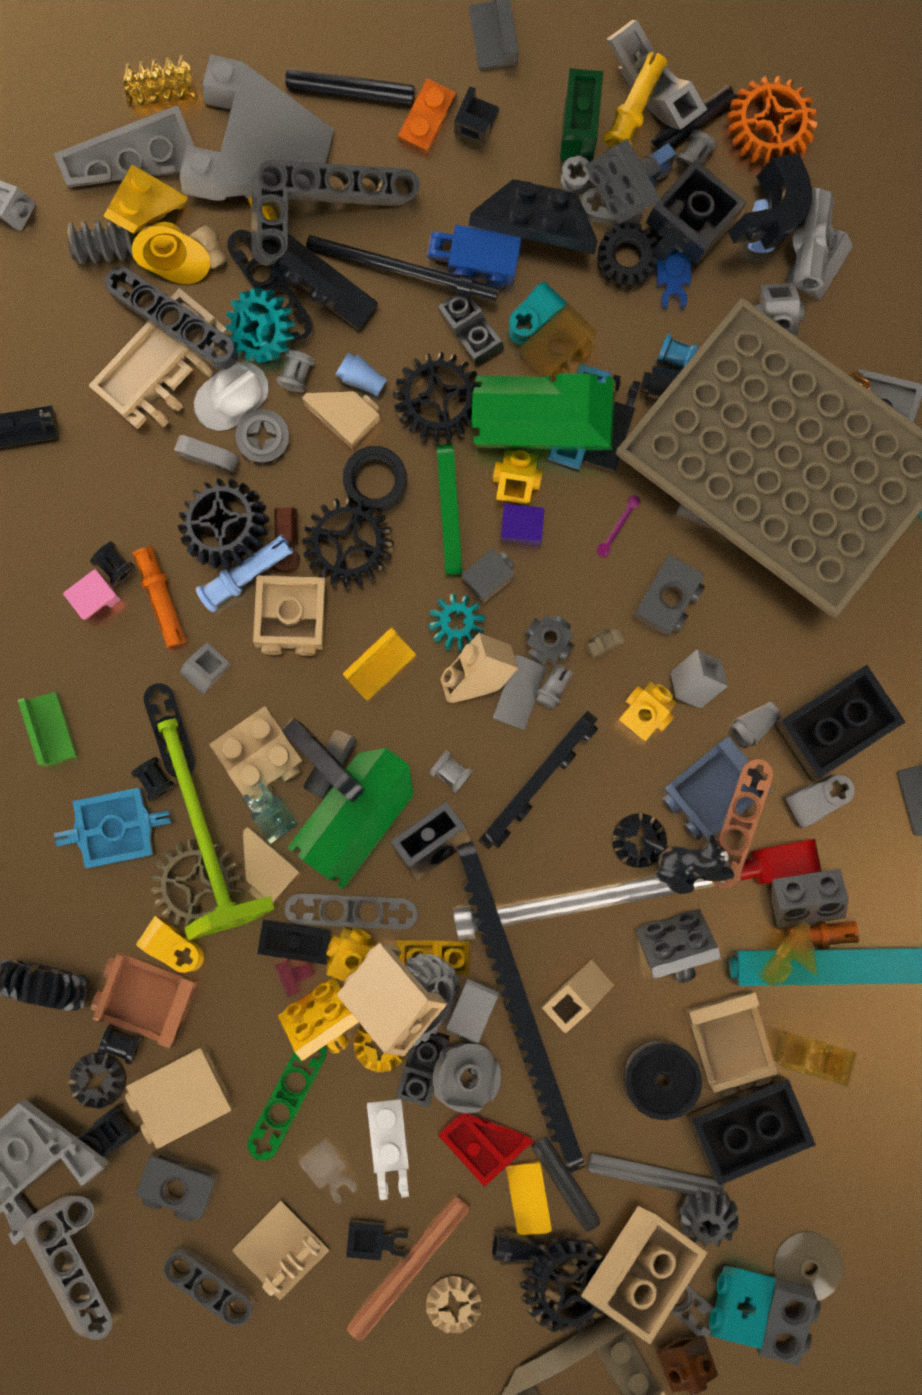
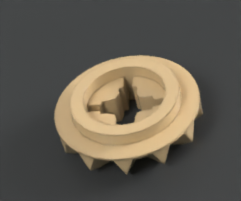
[426,1276,482,1334]

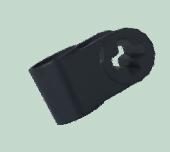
[78,1105,139,1158]

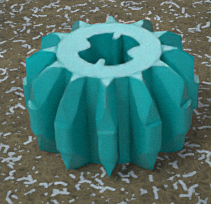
[428,593,486,651]

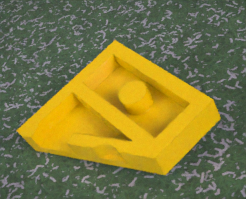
[104,164,189,234]

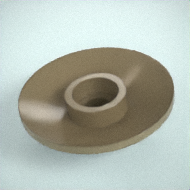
[773,1231,843,1301]

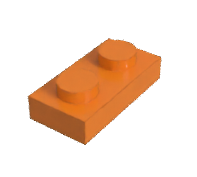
[397,78,457,154]

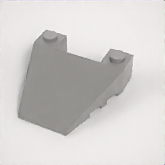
[180,55,334,201]

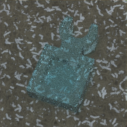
[244,783,298,844]

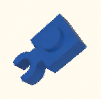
[656,250,691,309]

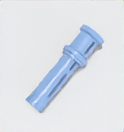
[196,534,294,613]

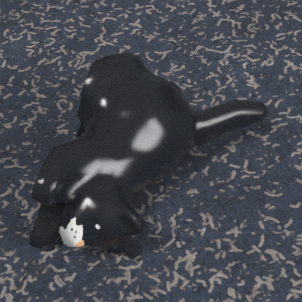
[641,835,734,894]

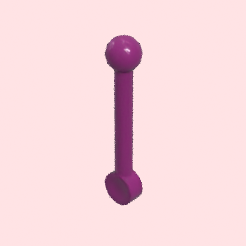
[597,495,640,557]

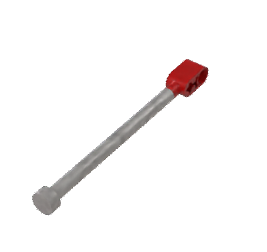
[453,839,822,942]

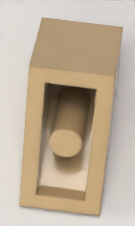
[302,392,380,450]
[243,827,301,903]

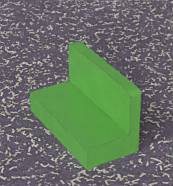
[18,691,78,767]

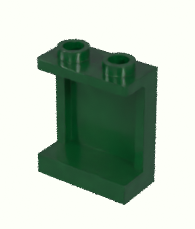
[560,68,604,163]

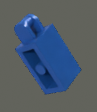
[427,225,522,287]

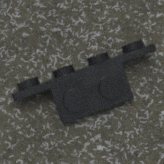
[262,234,378,329]

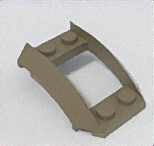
[502,1315,665,1395]

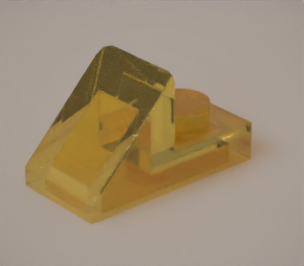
[757,921,817,986]

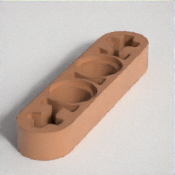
[711,759,773,889]

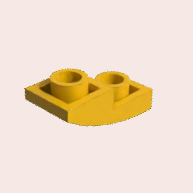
[396,940,470,976]

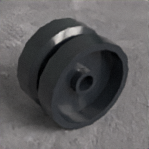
[622,1039,703,1121]

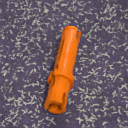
[132,546,187,648]

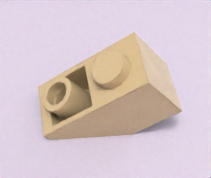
[440,633,518,703]
[540,960,614,1034]

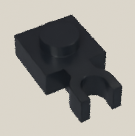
[346,1220,408,1261]

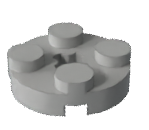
[433,1042,501,1113]

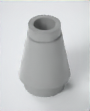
[729,701,781,748]

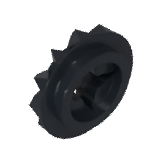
[612,813,667,868]

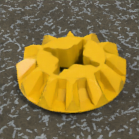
[353,1025,407,1073]

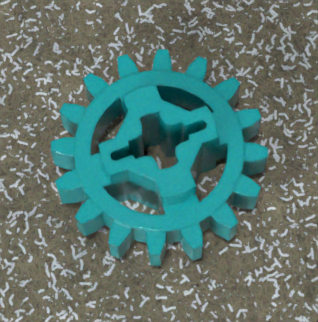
[225,288,295,363]

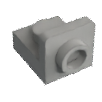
[0,181,36,231]

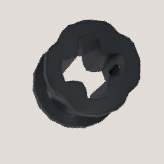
[90,541,135,586]
[131,757,175,802]
[98,1024,142,1065]

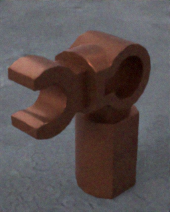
[252,507,300,573]

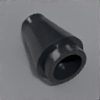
[492,1230,545,1265]

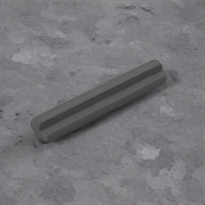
[532,1137,600,1232]

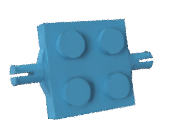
[54,788,172,869]

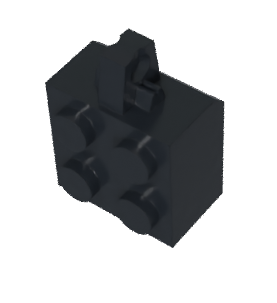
[645,160,747,265]

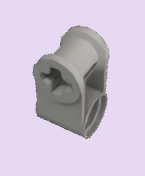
[785,775,855,828]

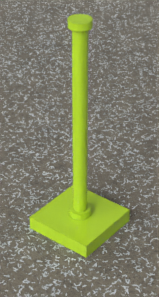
[157,718,275,941]

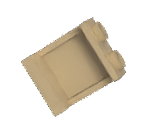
[337,943,447,1056]
[686,991,779,1096]
[125,1045,235,1149]

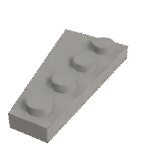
[54,105,195,188]

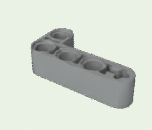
[23,1195,113,1340]

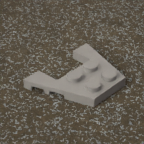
[0,1100,109,1245]

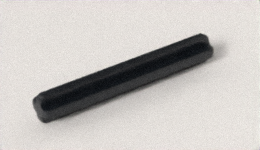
[285,68,416,105]

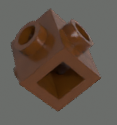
[658,1335,719,1395]

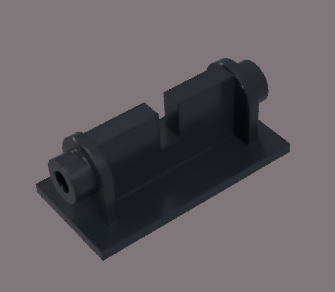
[0,405,57,448]

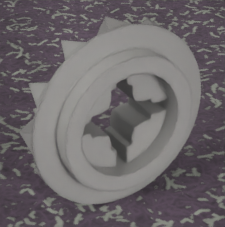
[235,409,290,464]

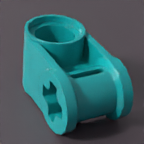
[508,281,569,347]

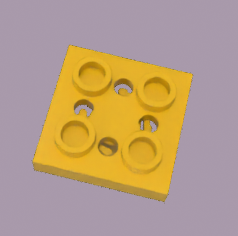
[278,977,358,1061]

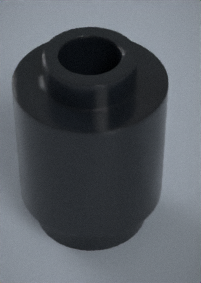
[641,366,682,401]

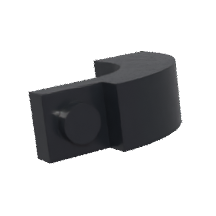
[728,153,812,250]

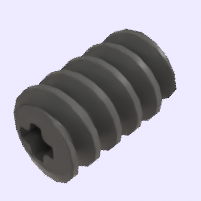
[67,219,139,264]

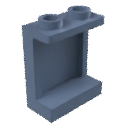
[662,736,772,842]

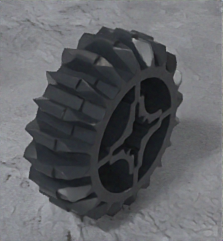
[393,352,480,443]
[177,478,270,569]
[302,497,394,589]
[0,959,89,1011]
[519,1236,605,1334]

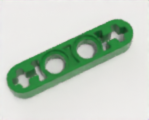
[437,444,462,575]
[247,1045,328,1161]

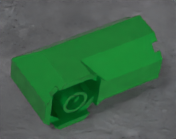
[472,373,616,450]
[287,748,415,889]

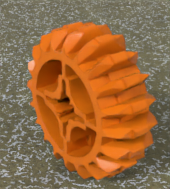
[727,75,818,166]

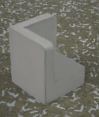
[670,649,728,708]

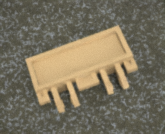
[88,288,228,429]

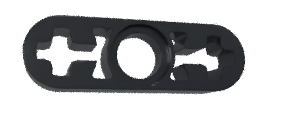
[143,683,197,778]

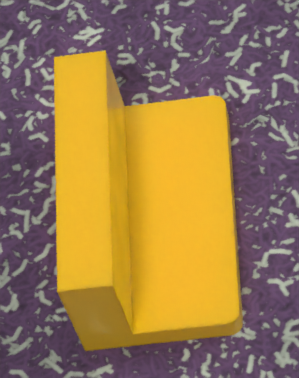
[342,627,416,702]

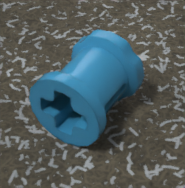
[657,334,699,368]

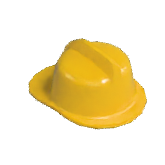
[131,221,210,285]

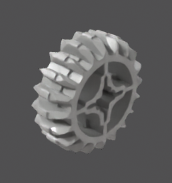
[405,953,460,1046]

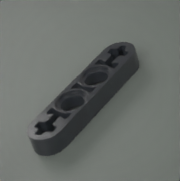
[227,230,314,344]
[281,716,366,803]

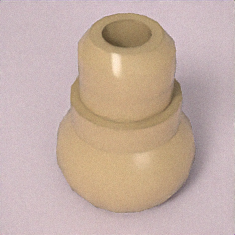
[189,225,226,269]

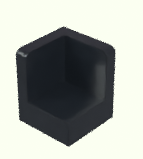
[454,86,499,145]

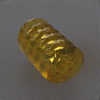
[123,55,195,107]

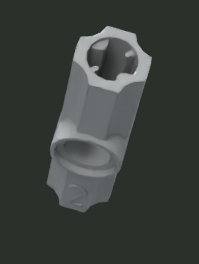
[793,188,835,291]

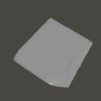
[180,642,232,694]

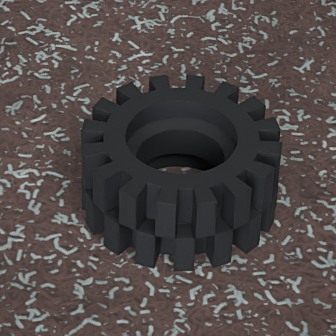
[597,222,658,288]

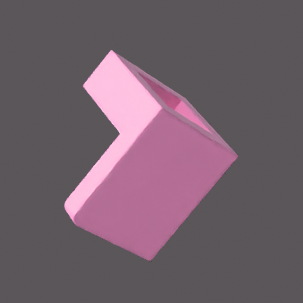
[63,569,121,620]

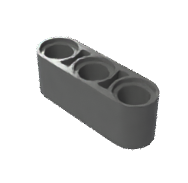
[164,1247,255,1326]

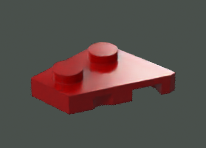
[438,1113,534,1187]

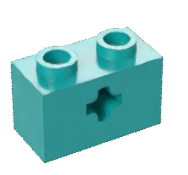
[709,1265,776,1349]

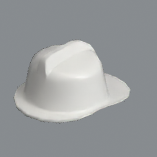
[194,361,269,431]

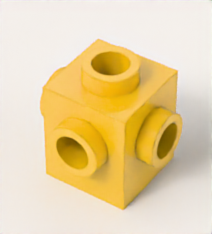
[493,449,543,505]
[619,681,677,741]
[326,927,375,982]

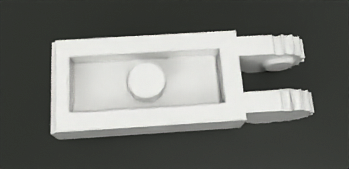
[367,1099,409,1200]

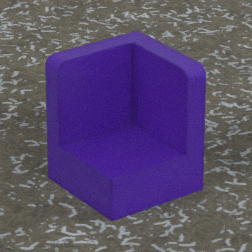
[500,504,545,546]

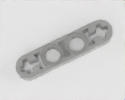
[284,893,418,930]

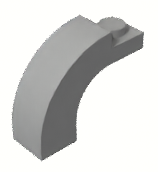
[606,20,707,130]

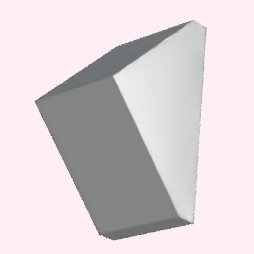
[444,979,499,1044]

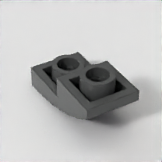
[437,294,504,366]
[395,1032,450,1108]

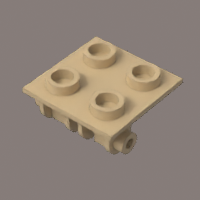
[232,1201,329,1300]

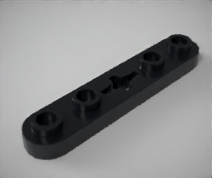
[478,710,599,849]

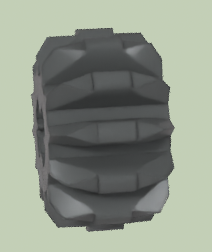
[679,1187,739,1248]

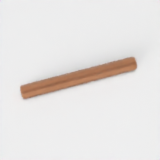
[347,1197,470,1341]

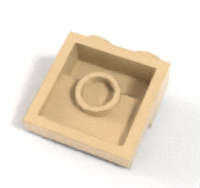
[253,575,325,656]
[209,706,304,802]

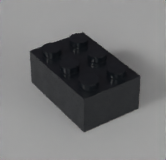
[775,665,905,781]
[687,1076,816,1186]

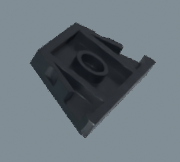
[469,179,598,255]

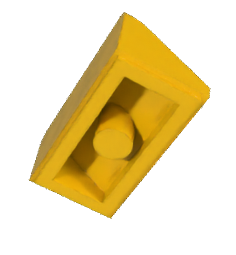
[506,1160,552,1235]

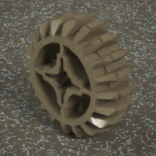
[150,839,244,927]

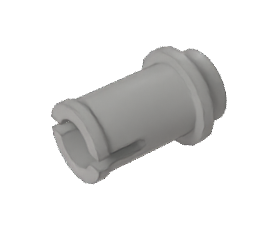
[536,664,573,709]

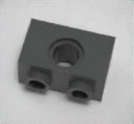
[633,554,705,637]
[135,1151,219,1222]

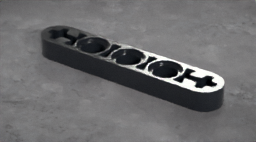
[105,267,239,370]

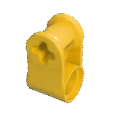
[136,915,205,973]

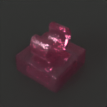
[274,959,314,997]

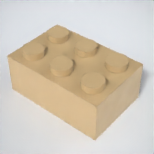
[581,1206,707,1344]

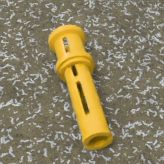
[603,52,667,148]

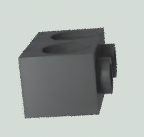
[771,869,849,929]
[757,1277,821,1366]

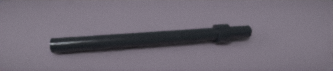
[306,235,500,301]

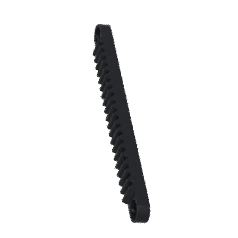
[456,841,586,1173]

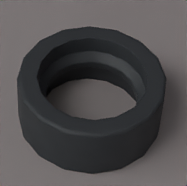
[343,446,407,512]

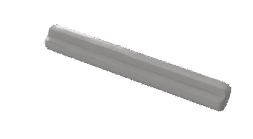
[588,1154,724,1196]

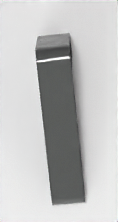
[252,160,420,265]

